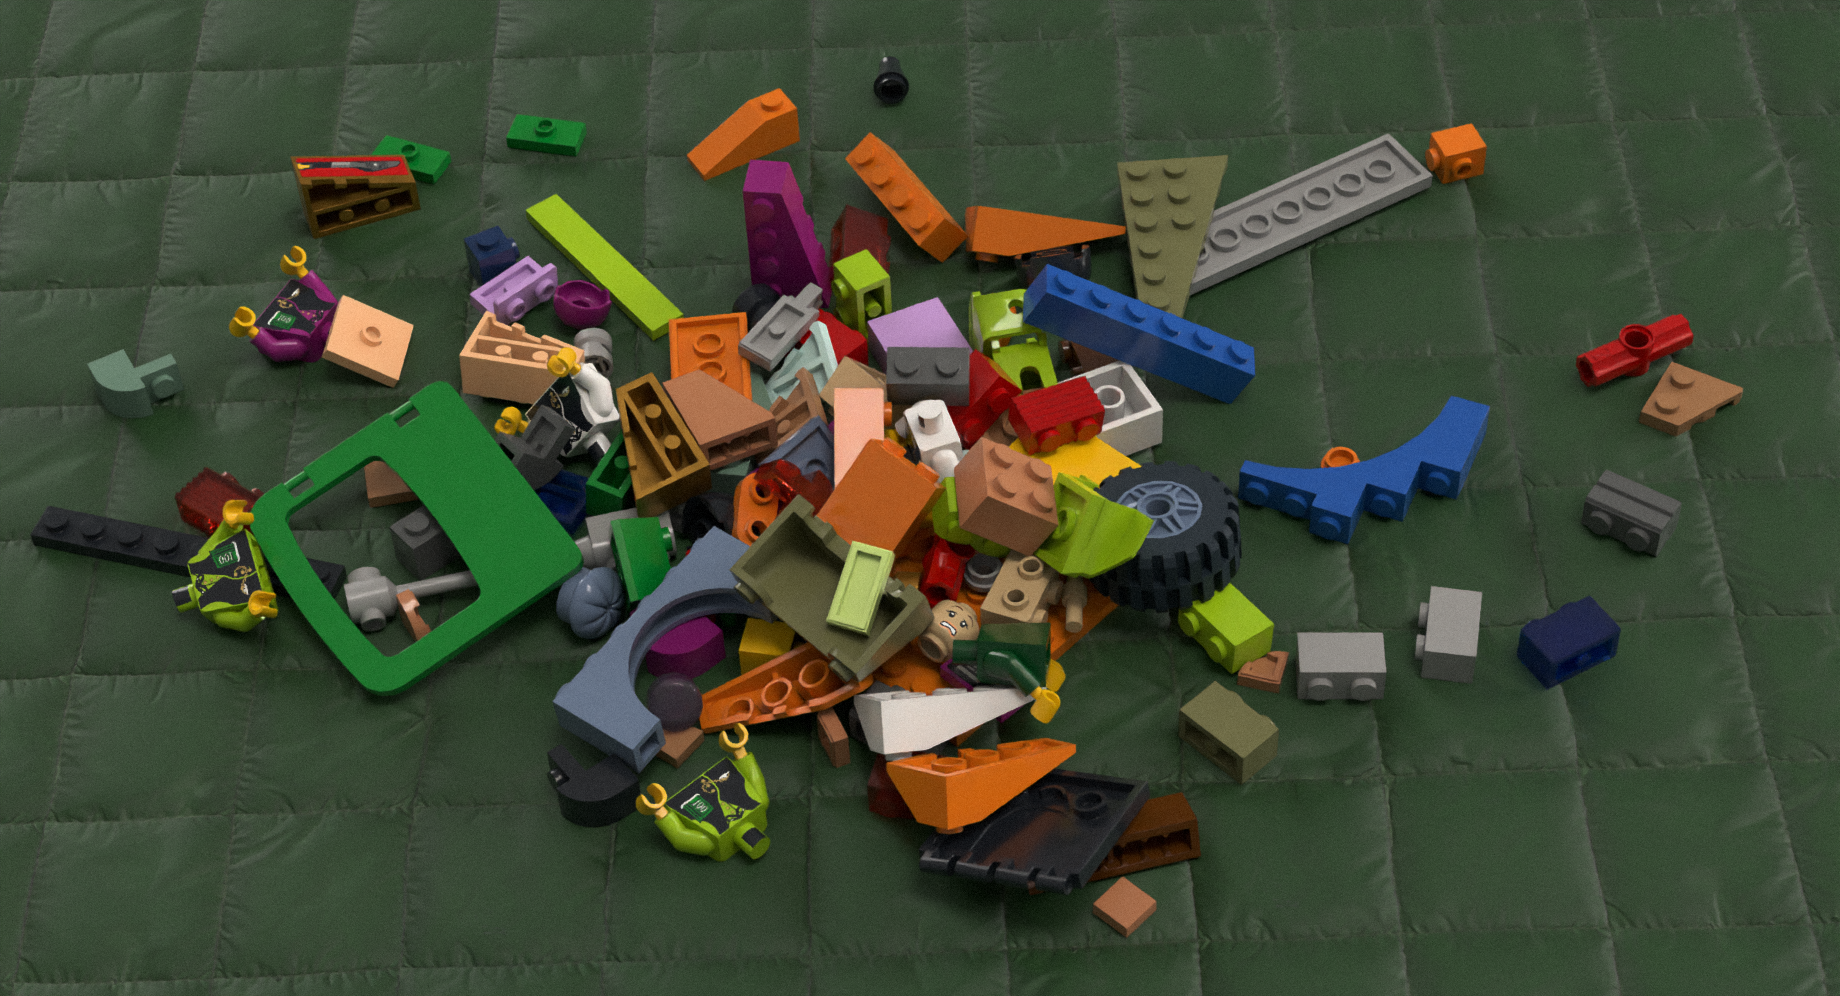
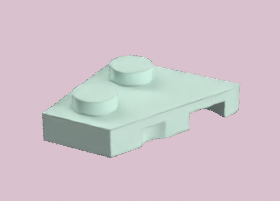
[765,320,838,405]

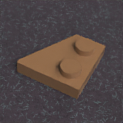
[1639,362,1744,437]
[754,367,829,464]

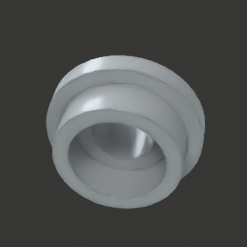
[964,553,1003,592]

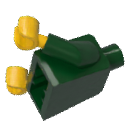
[952,623,1066,723]

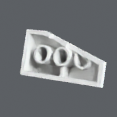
[854,684,1046,761]

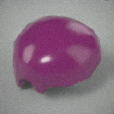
[553,280,612,330]

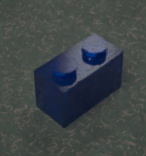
[1516,596,1621,690]

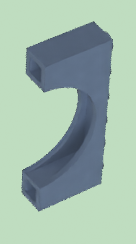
[552,526,778,773]

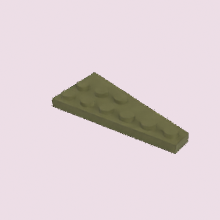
[1117,155,1228,319]

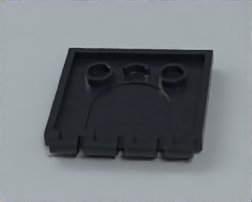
[919,769,1150,895]

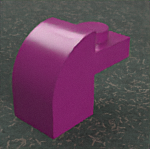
[629,608,726,681]

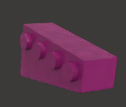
[742,160,834,308]

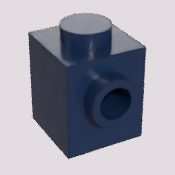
[464,225,520,287]

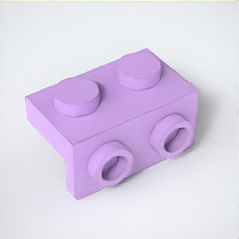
[470,256,558,325]

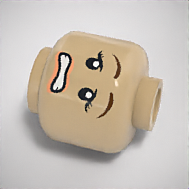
[917,600,980,663]

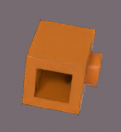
[1425,123,1487,184]

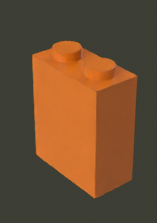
[817,437,946,564]

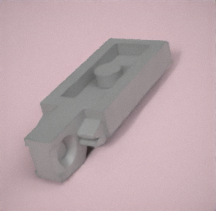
[738,282,823,372]

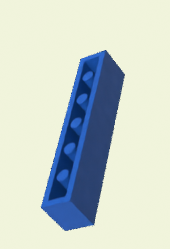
[1023,264,1255,404]

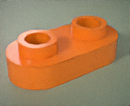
[732,473,779,546]

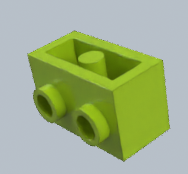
[831,249,892,343]
[1178,583,1274,674]

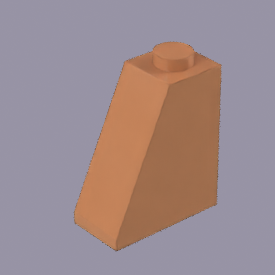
[662,369,778,471]

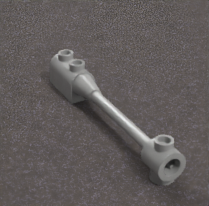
[344,508,677,631]

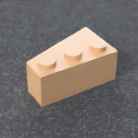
[459,311,585,404]

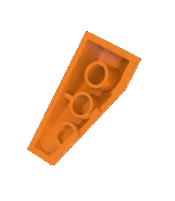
[965,206,1126,263]
[695,642,874,734]
[886,738,1076,834]

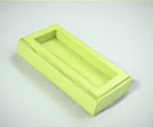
[826,541,896,636]

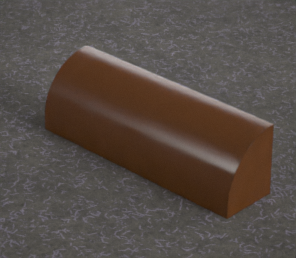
[1027,792,1201,895]

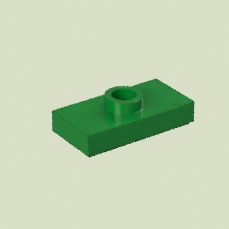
[506,114,587,156]
[371,135,452,185]

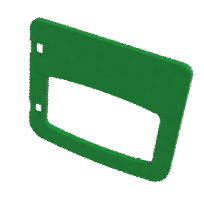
[250,381,584,696]

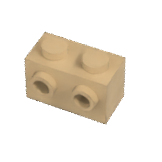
[980,549,1064,625]

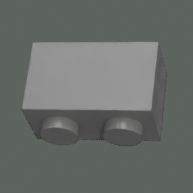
[1414,586,1482,684]
[1295,633,1386,701]

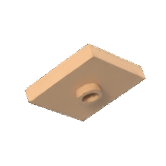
[322,295,414,388]

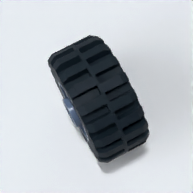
[1088,461,1242,613]

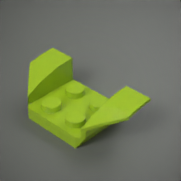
[1033,472,1154,579]

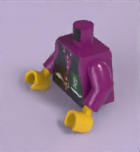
[229,246,338,363]

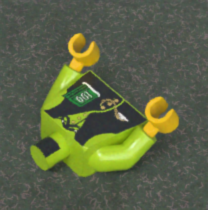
[172,500,279,632]
[636,723,771,862]

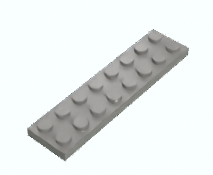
[1190,133,1433,295]

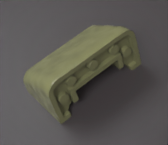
[729,494,935,683]

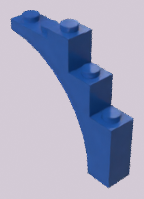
[1238,396,1490,544]

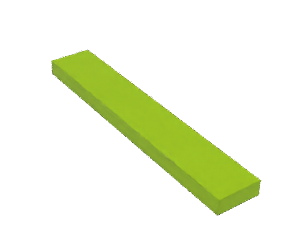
[525,194,684,341]

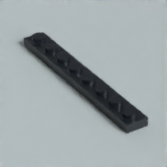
[30,506,347,600]

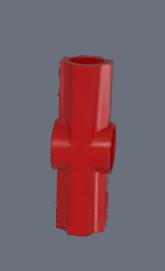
[1575,314,1694,387]
[919,533,975,608]

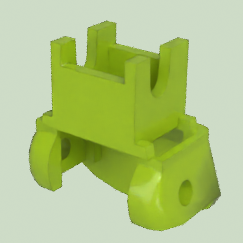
[968,289,1058,396]

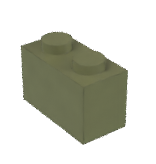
[1178,681,1279,785]

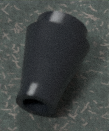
[873,56,909,104]

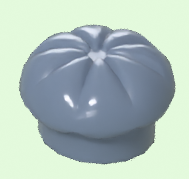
[556,567,626,639]

